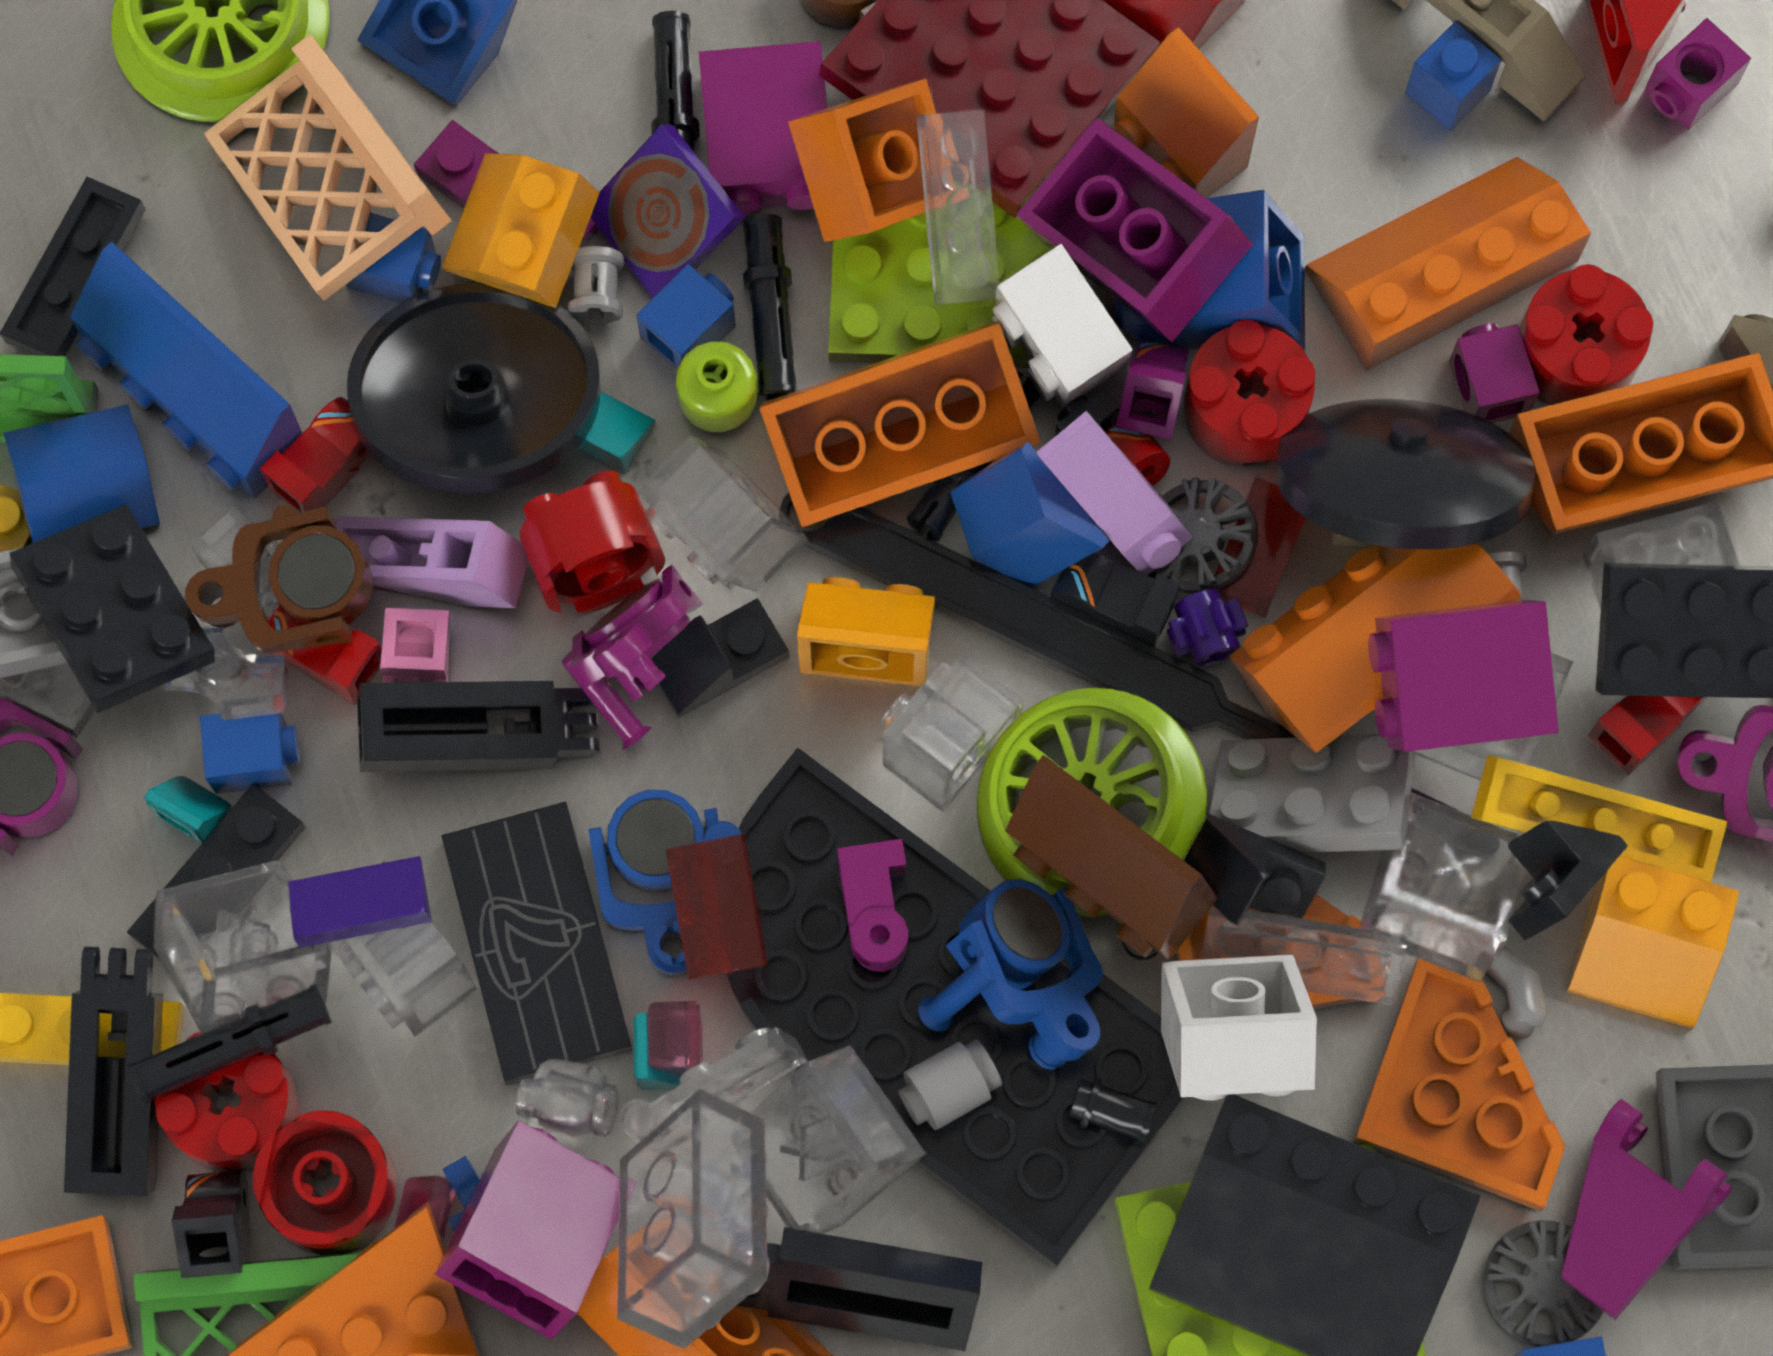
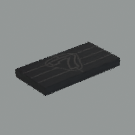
[441,801,633,1085]

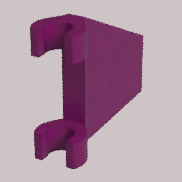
[1561,1099,1732,1320]

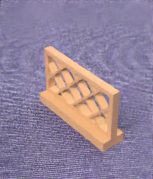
[203,34,452,301]

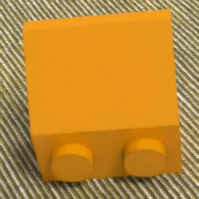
[441,153,599,308]
[797,577,935,687]
[1566,855,1740,1029]

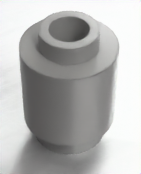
[898,1039,1002,1130]

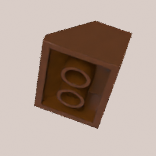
[1005,755,1218,961]

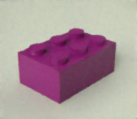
[1016,117,1253,342]

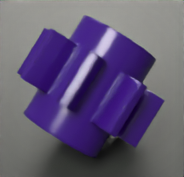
[1166,589,1249,667]

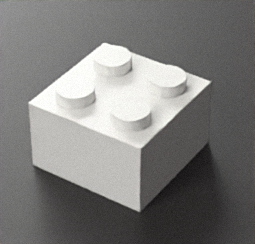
[991,244,1133,409]
[1161,954,1317,1100]

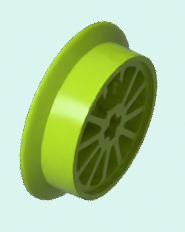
[111,0,330,123]
[977,688,1207,917]

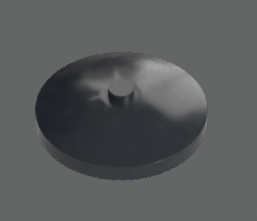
[347,283,601,494]
[1276,399,1535,550]

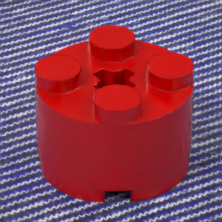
[1519,264,1654,406]
[1184,319,1316,466]
[519,470,666,613]
[155,1031,300,1172]
[253,1110,397,1255]

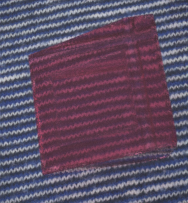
[648,1001,703,1078]
[394,1176,455,1244]

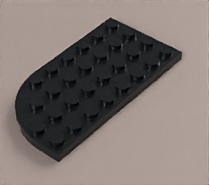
[717,747,1184,1269]

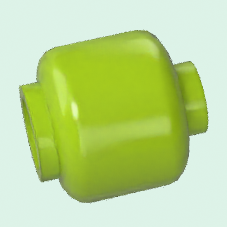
[675,341,758,433]

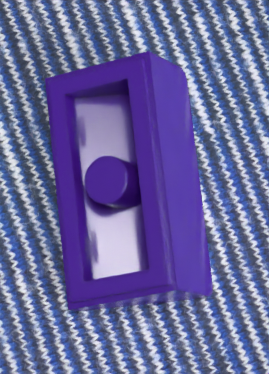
[288,856,432,948]

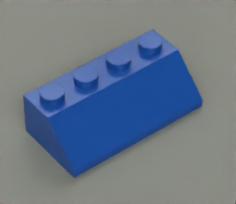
[70,242,302,499]

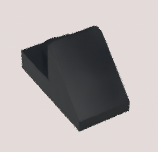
[651,598,790,718]
[1182,813,1326,927]
[1508,820,1628,941]

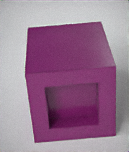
[1645,18,1752,130]
[1449,323,1540,423]

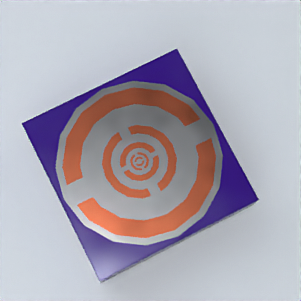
[590,124,745,298]

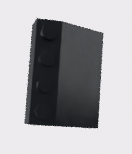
[1148,1094,1481,1356]

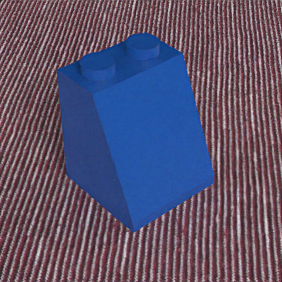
[1115,190,1305,350]

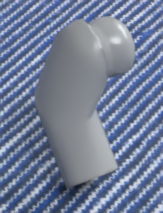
[1477,941,1548,1039]

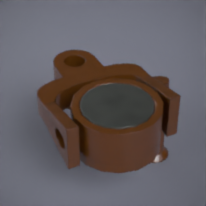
[185,504,374,653]

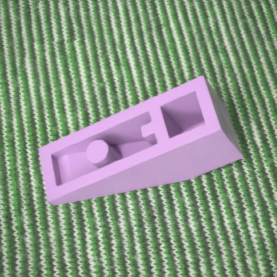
[1036,411,1193,575]
[336,516,528,608]

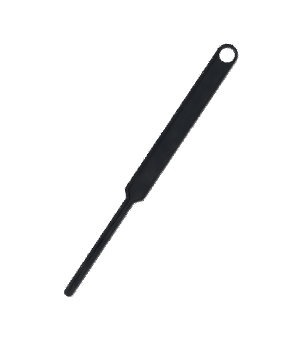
[780,492,1501,854]

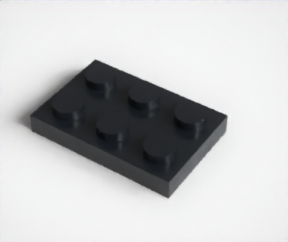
[9,504,215,714]
[1595,563,1773,698]

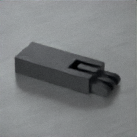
[357,681,600,772]
[64,946,163,1196]
[724,1227,983,1351]

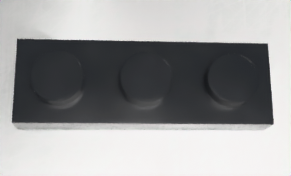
[0,176,146,356]
[127,783,306,976]

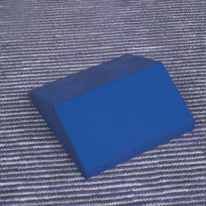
[357,0,518,105]
[3,404,160,543]
[950,442,1109,588]

